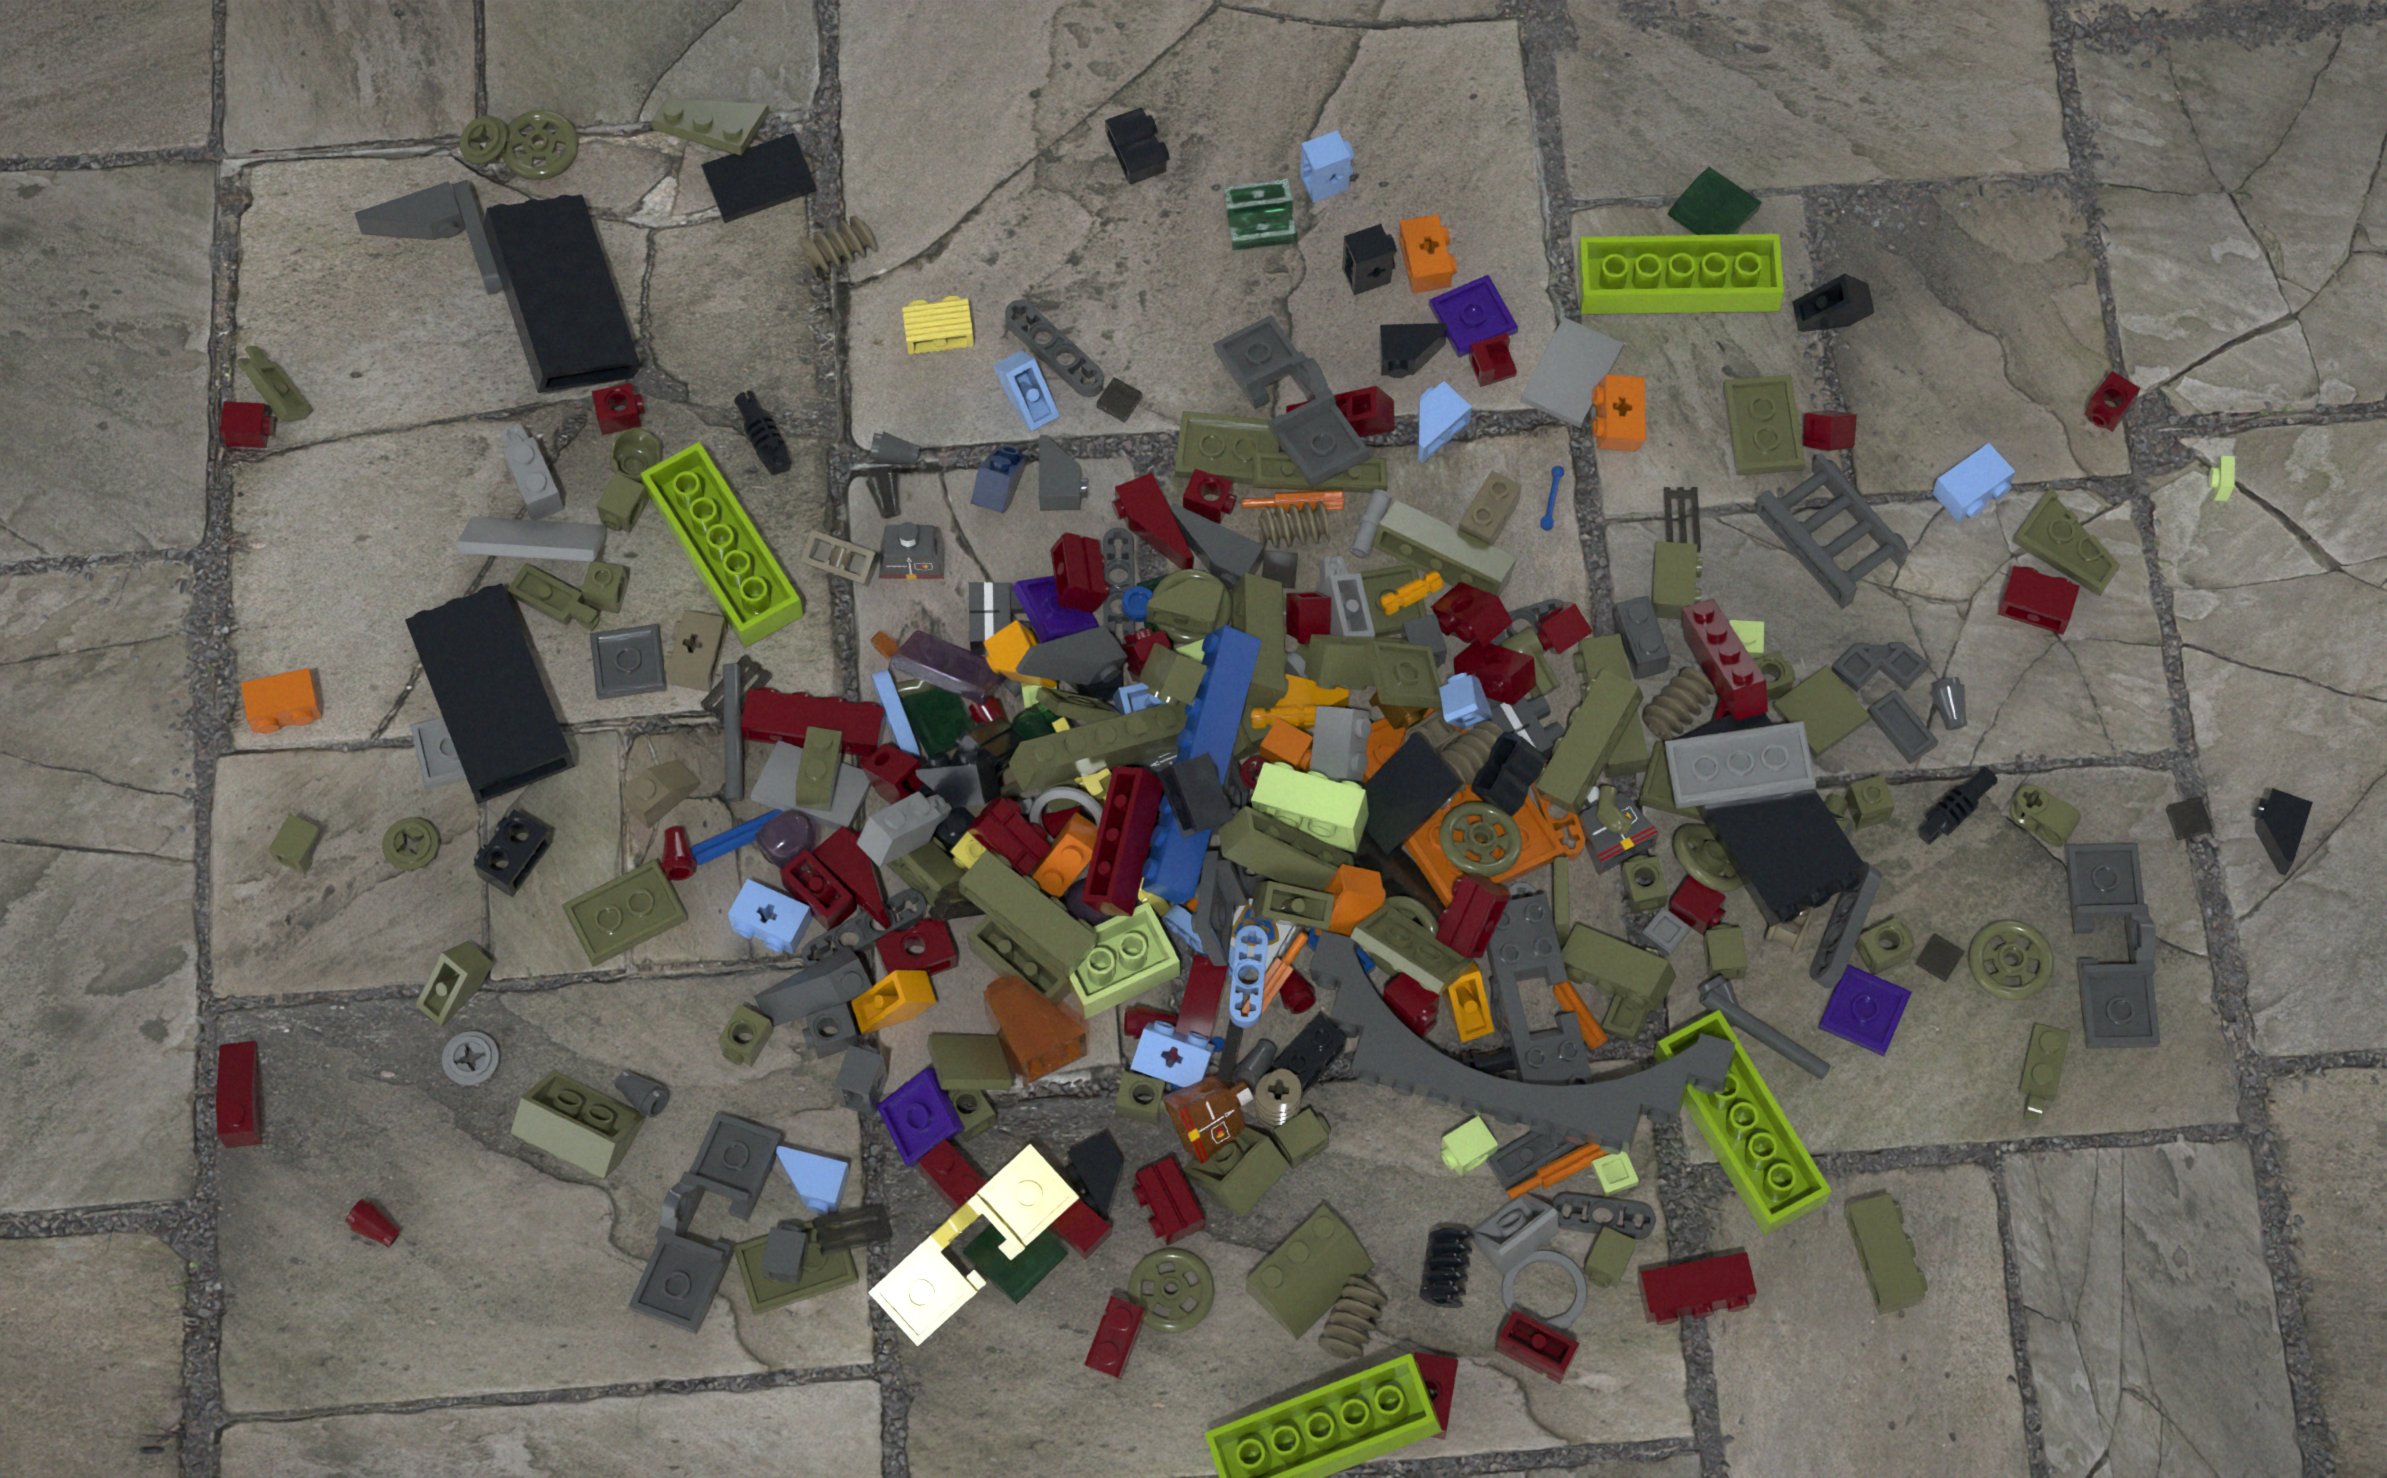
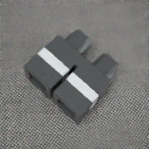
[969,582,1030,656]
[1487,695,1566,761]

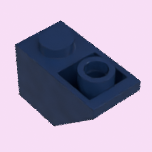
[970,446,1029,513]

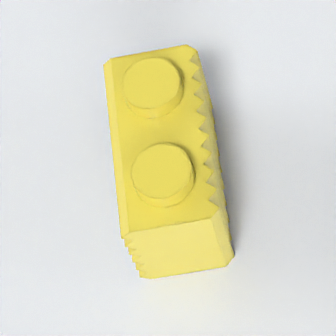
[902,296,974,355]

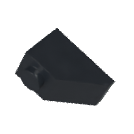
[1792,273,1875,332]
[1379,323,1447,378]
[2253,788,2313,875]

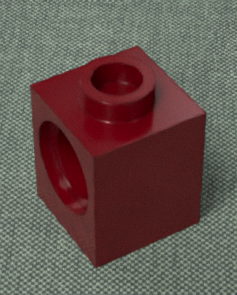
[2085,371,2141,432]
[592,383,645,435]
[1183,468,1237,524]
[1534,602,1593,654]

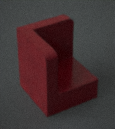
[1469,333,1517,387]
[1803,410,1857,450]

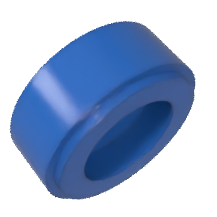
[1121,586,1153,622]

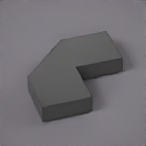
[1831,642,1929,692]

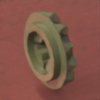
[460,115,510,166]
[382,818,439,873]

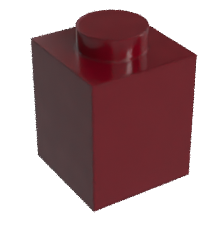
[219,401,274,448]
[1286,591,1331,644]
[1669,875,1727,936]

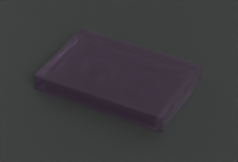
[889,630,1007,705]

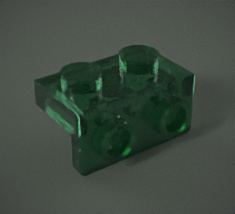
[901,678,974,758]

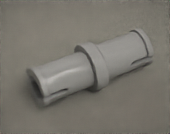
[1349,489,1393,559]

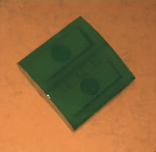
[1667,167,1762,235]
[1223,178,1298,251]
[962,1223,1068,1305]

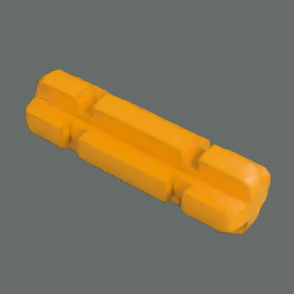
[1380,570,1443,615]
[1250,704,1317,729]

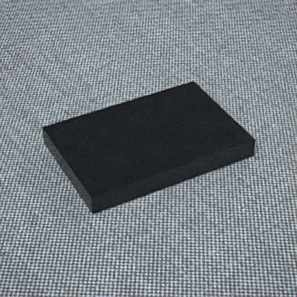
[701,133,816,223]
[1362,732,1464,857]

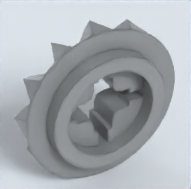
[442,1031,499,1087]

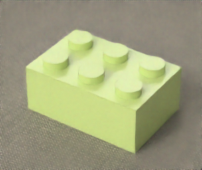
[1251,762,1369,853]
[1064,902,1180,1020]

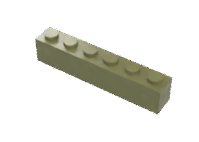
[1009,701,1187,793]

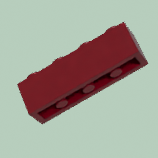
[1682,599,1768,721]
[740,687,886,756]
[1081,767,1163,917]

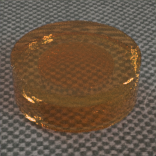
[870,631,903,663]

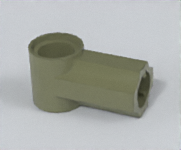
[1500,627,1560,698]

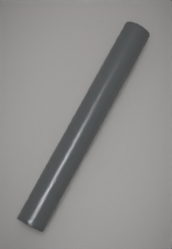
[723,663,743,802]
[1701,989,1831,1080]

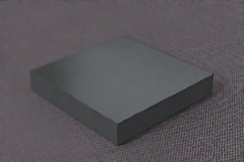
[589,624,666,700]

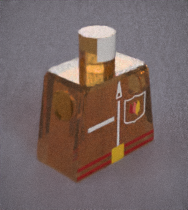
[1162,1077,1253,1164]

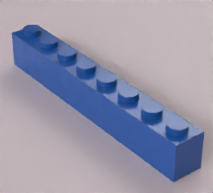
[1141,625,1261,904]

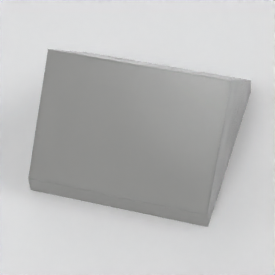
[1470,1193,1559,1276]

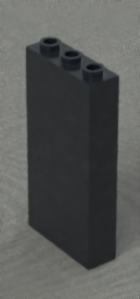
[483,194,639,393]
[405,583,575,804]
[1666,713,1865,927]

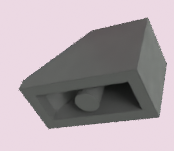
[1039,435,1087,511]

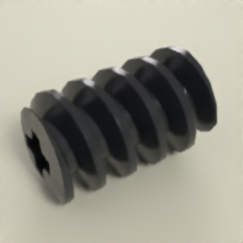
[1420,1228,1474,1308]

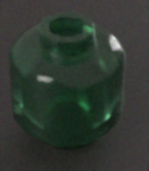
[1012,702,1062,741]

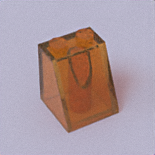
[983,976,1087,1086]

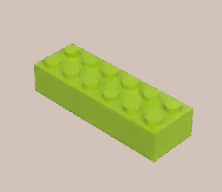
[1577,234,1784,314]
[640,442,804,649]
[1654,1010,1832,1237]
[1204,1353,1443,1478]

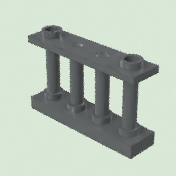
[1755,453,1909,609]

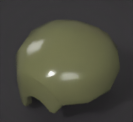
[609,427,660,483]

